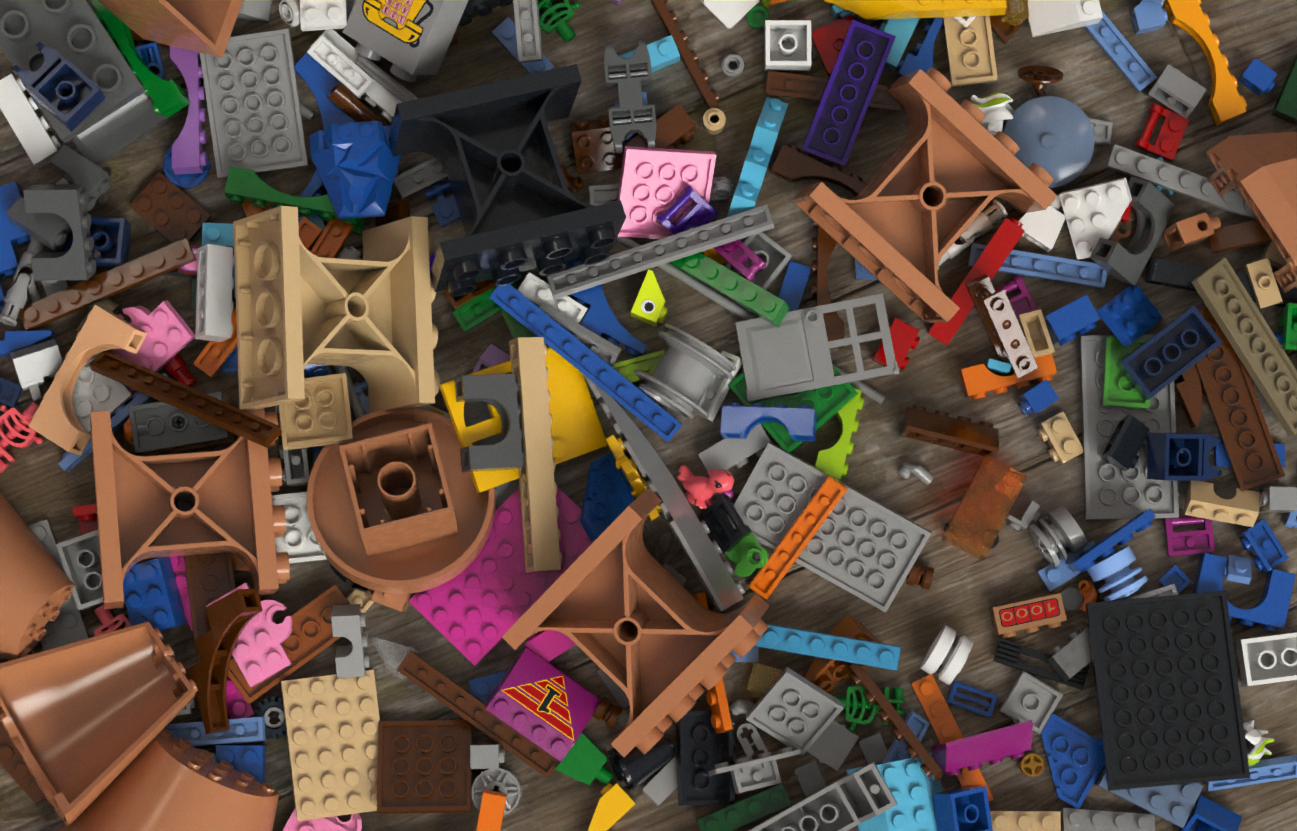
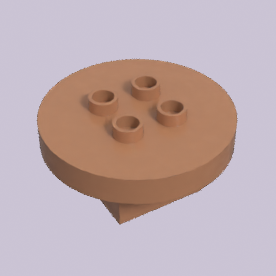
[307,408,496,594]

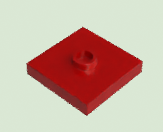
[811,15,854,75]

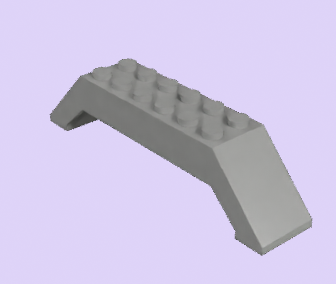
[747,762,898,831]

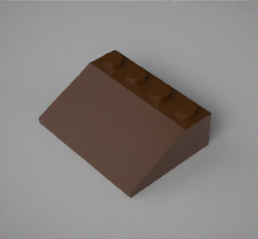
[900,405,999,458]

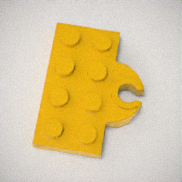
[605,435,661,523]

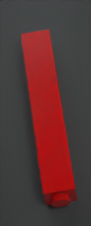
[927,217,1025,346]

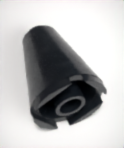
[608,737,675,792]

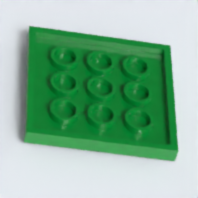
[728,366,858,453]

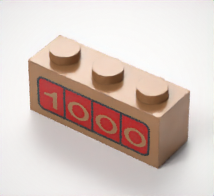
[990,593,1067,638]

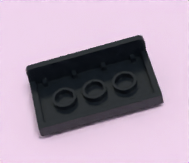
[676,710,737,806]

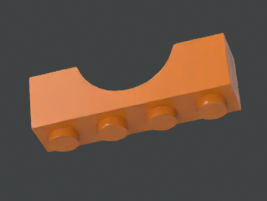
[959,354,1057,400]

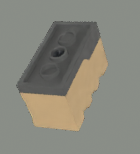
[124,391,236,456]

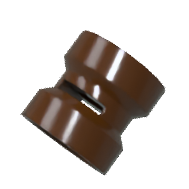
[906,563,934,590]
[592,697,623,728]

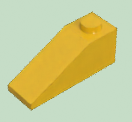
[588,782,636,831]

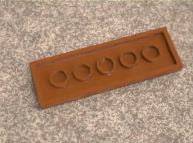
[228,584,350,704]

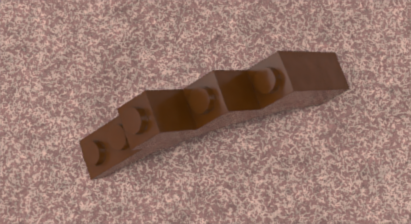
[185,588,263,734]

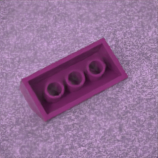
[931,720,1033,777]

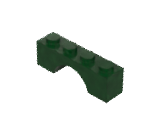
[696,783,792,831]

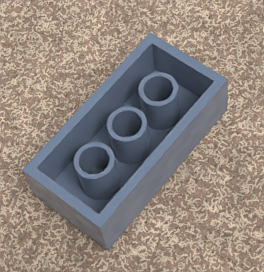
[1095,765,1203,828]

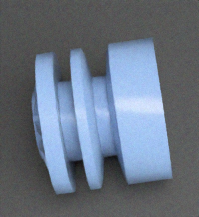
[1087,545,1148,602]

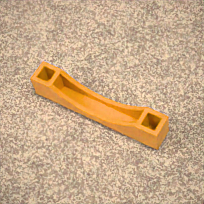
[1163,0,1247,126]

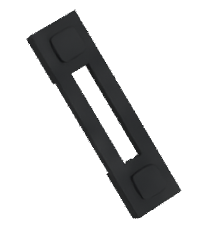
[993,638,1089,690]

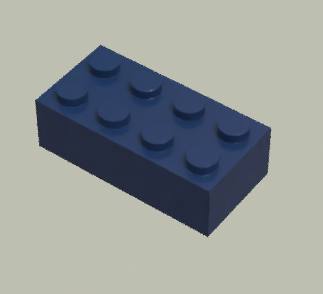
[1116,306,1223,401]

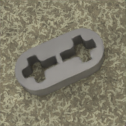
[736,723,768,761]

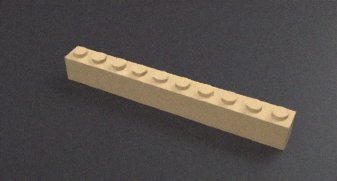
[509,337,563,573]

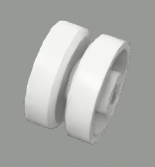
[920,625,974,685]

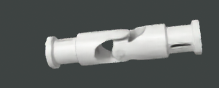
[938,199,1008,269]

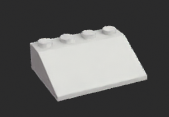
[1024,0,1103,37]

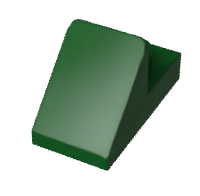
[1277,303,1297,351]

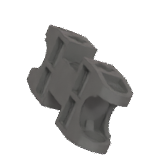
[604,39,657,154]

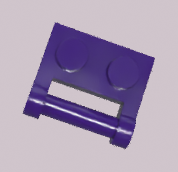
[656,185,718,235]

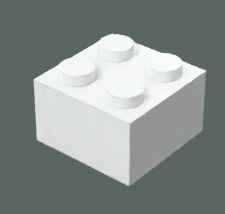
[764,20,811,71]

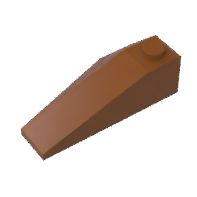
[804,614,881,693]

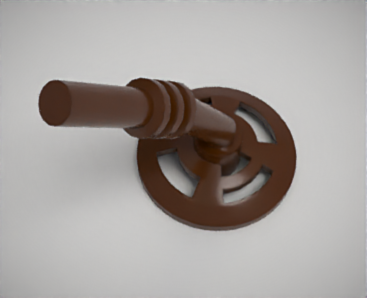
[1017,66,1064,97]

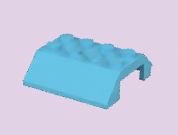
[846,753,943,831]

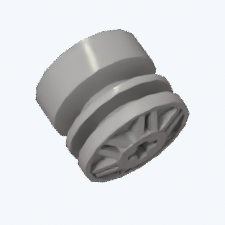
[1028,505,1088,567]
[471,767,522,816]

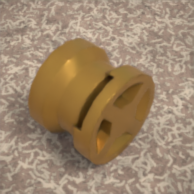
[1019,753,1044,777]

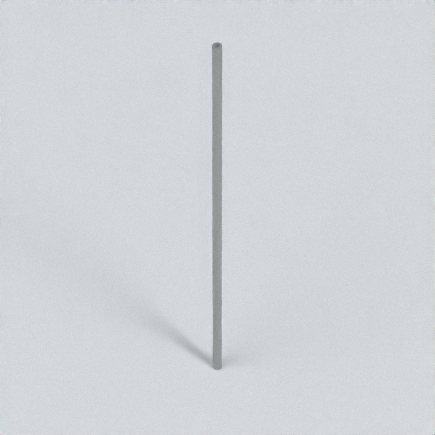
[617,237,885,404]

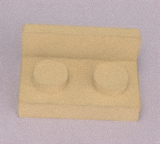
[1037,412,1084,465]

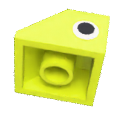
[631,269,668,327]

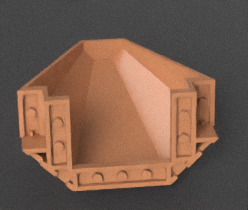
[1205,131,1297,293]

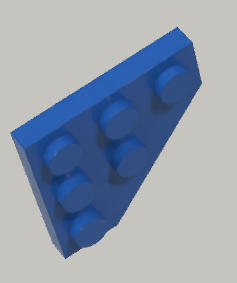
[580,452,636,541]
[1040,713,1105,809]

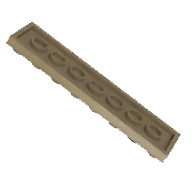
[1191,257,1297,437]

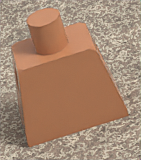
[1162,212,1221,253]
[365,589,413,612]

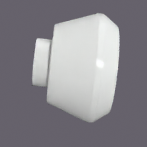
[279,0,301,27]

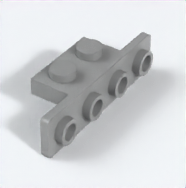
[708,747,801,794]

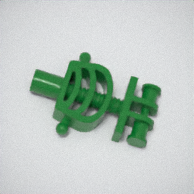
[538,0,580,43]
[833,680,905,732]

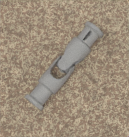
[0,236,47,327]

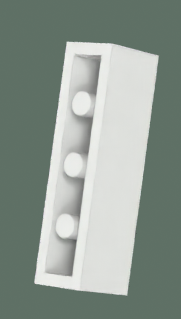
[0,74,62,169]
[195,244,235,342]

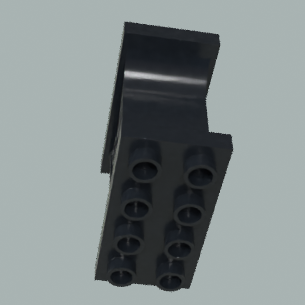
[388,64,626,297]

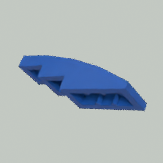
[0,330,56,358]

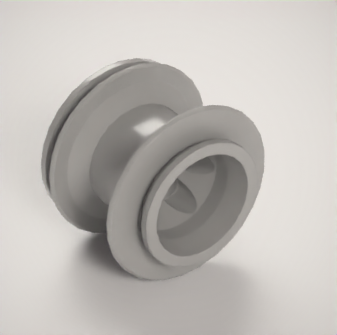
[633,324,736,420]

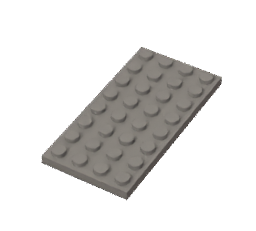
[1079,334,1179,520]
[727,442,932,612]

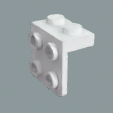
[699,0,760,29]

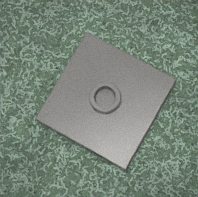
[999,671,1063,735]

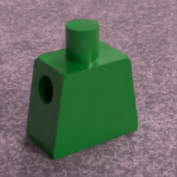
[556,733,614,786]

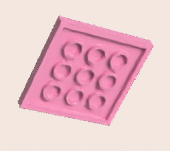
[617,146,716,239]

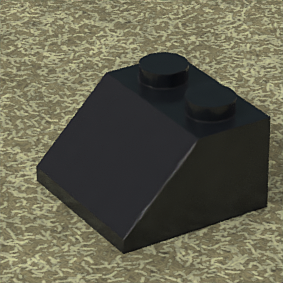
[1100,414,1150,471]

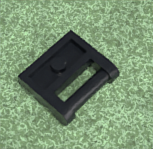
[700,494,752,554]

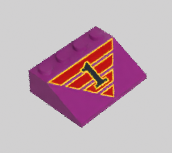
[485,647,601,762]

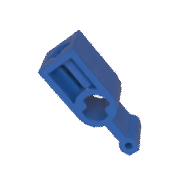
[136,42,167,80]

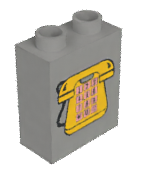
[343,0,468,82]

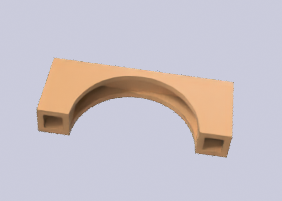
[28,305,147,456]

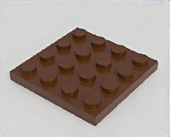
[377,720,472,814]

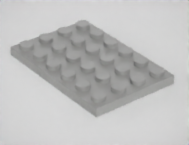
[200,29,309,178]

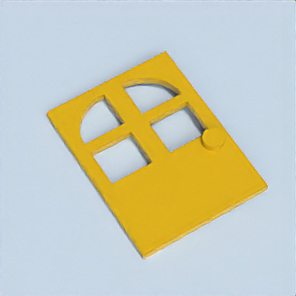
[440,346,607,493]

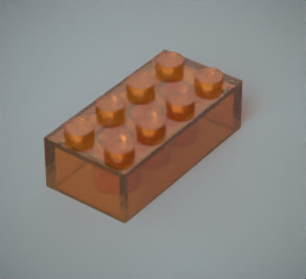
[941,454,1027,561]

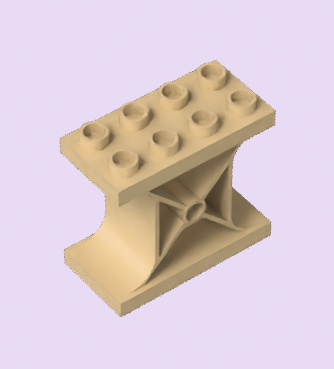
[233,206,440,413]

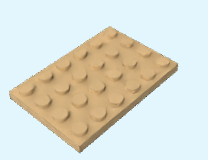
[281,670,380,821]

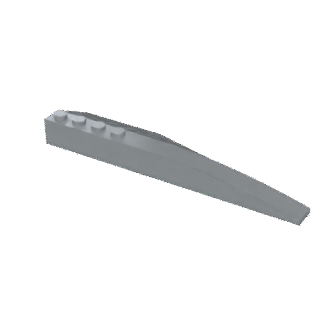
[582,373,745,613]

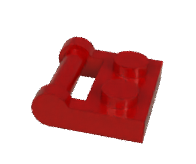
[1134,103,1190,162]

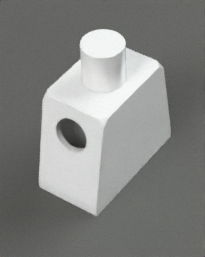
[1019,195,1065,253]

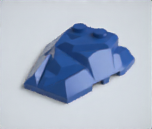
[310,121,402,219]

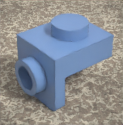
[1224,554,1252,585]

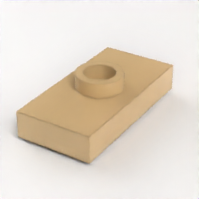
[1245,258,1283,309]

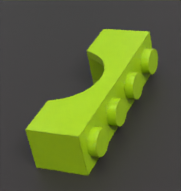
[814,388,864,480]

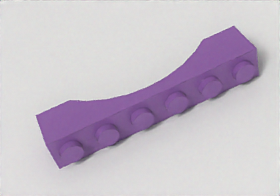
[170,46,207,175]

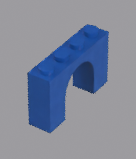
[1192,553,1296,632]

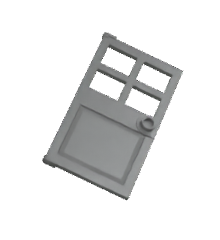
[735,293,900,403]

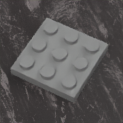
[746,667,844,755]

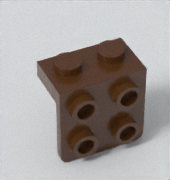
[570,115,622,174]

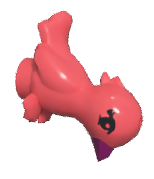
[677,465,734,509]

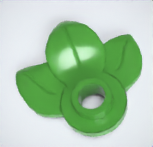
[725,533,768,577]

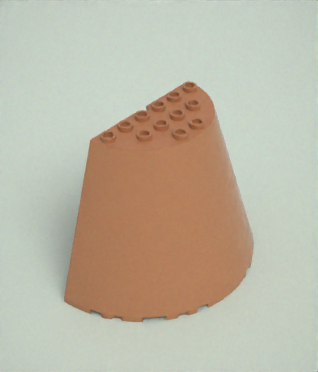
[58,728,279,831]

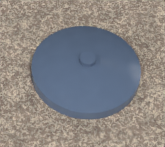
[1003,96,1095,188]

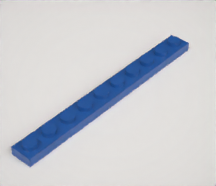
[489,284,683,442]

